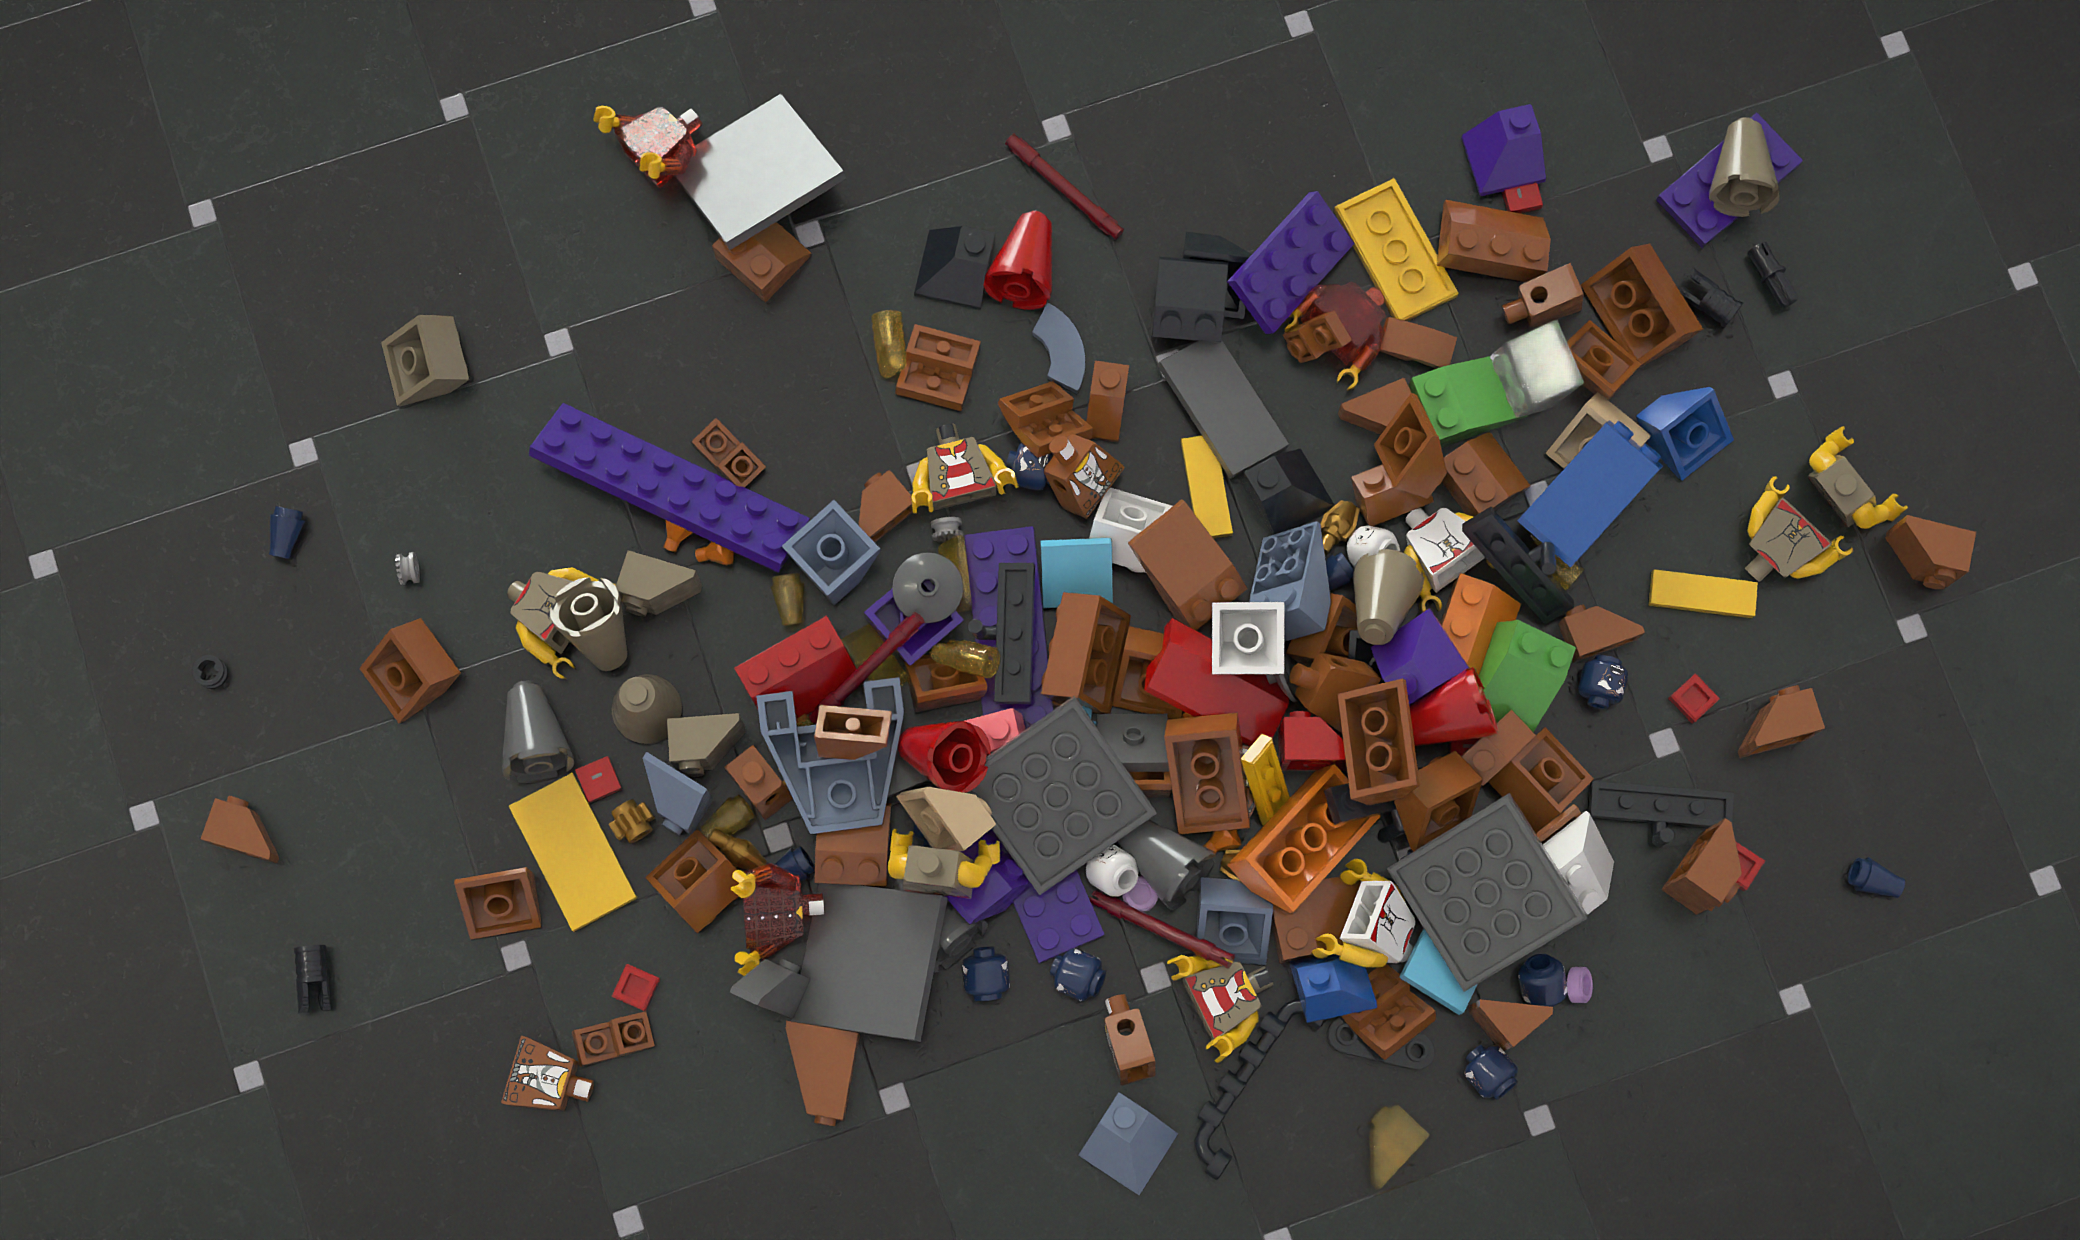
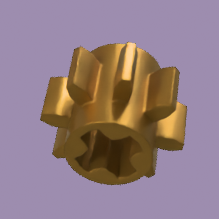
[609,799,655,844]

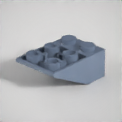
[1249,521,1331,641]

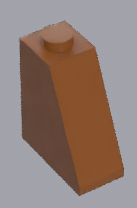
[785,1021,860,1127]

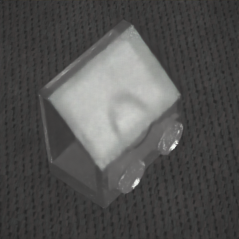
[1490,320,1584,418]

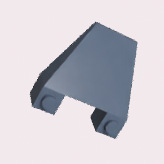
[756,677,904,834]

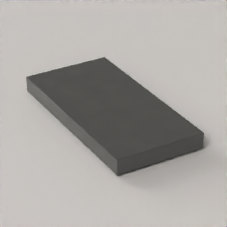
[1157,340,1289,479]

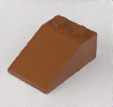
[1128,499,1248,630]
[1164,713,1250,834]
[1268,872,1369,964]

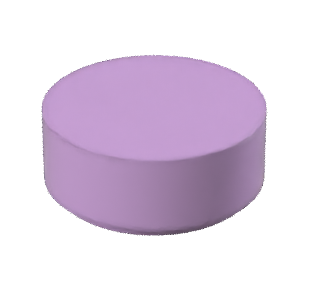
[1122,876,1158,912]
[1567,967,1593,1003]

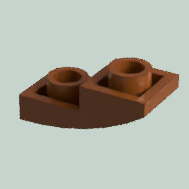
[1283,310,1352,363]
[1377,317,1457,369]
[690,418,766,487]
[572,1011,655,1067]

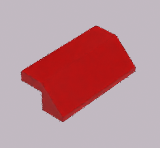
[1144,618,1289,746]

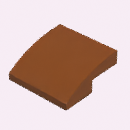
[895,324,981,411]
[998,381,1093,458]
[1341,964,1436,1060]

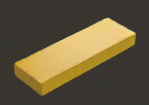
[1181,436,1233,539]
[1648,569,1758,618]
[1241,734,1290,826]

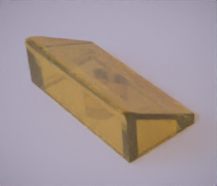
[938,535,972,612]
[841,623,908,686]

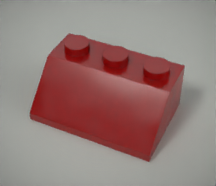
[734,616,863,722]

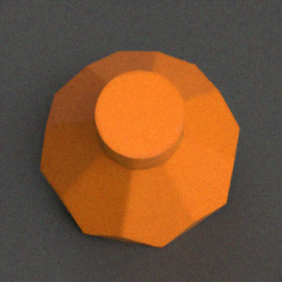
[663,520,693,552]
[695,541,734,565]
[1203,829,1242,853]

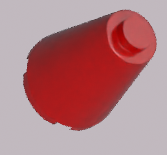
[984,211,1052,310]
[1409,667,1498,746]
[898,721,991,793]

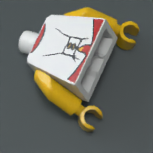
[1404,508,1495,614]
[1312,859,1415,967]

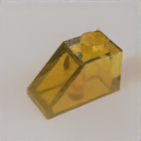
[1369,1104,1430,1189]

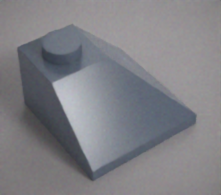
[782,500,881,605]
[643,752,714,836]
[1196,877,1273,965]
[1078,1092,1178,1195]

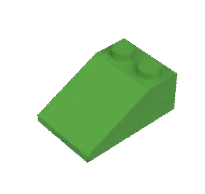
[1408,354,1528,448]
[1479,620,1576,732]

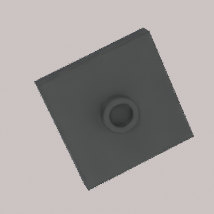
[1097,714,1169,772]

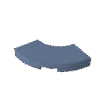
[1032,303,1085,394]

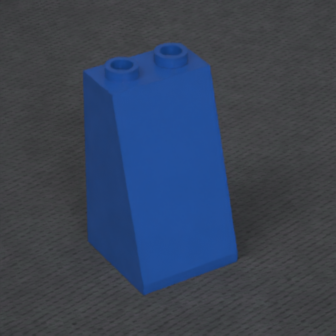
[1517,420,1663,567]

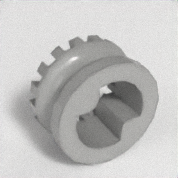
[931,517,963,542]
[395,552,420,585]

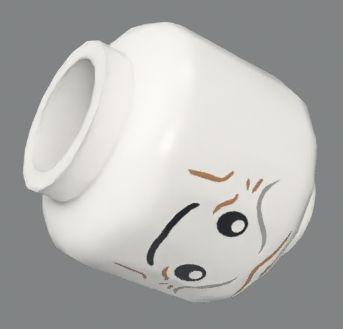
[1347,525,1400,567]
[1086,845,1139,896]

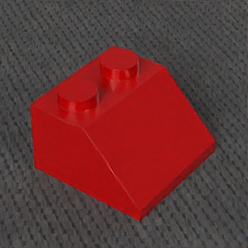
[1278,711,1347,771]

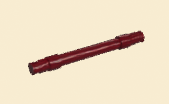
[1005,133,1124,240]
[809,612,925,725]
[1090,890,1235,969]

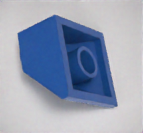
[1636,387,1734,480]
[1290,954,1377,1023]

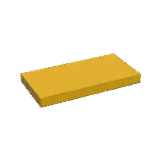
[1333,178,1459,321]
[509,773,637,932]

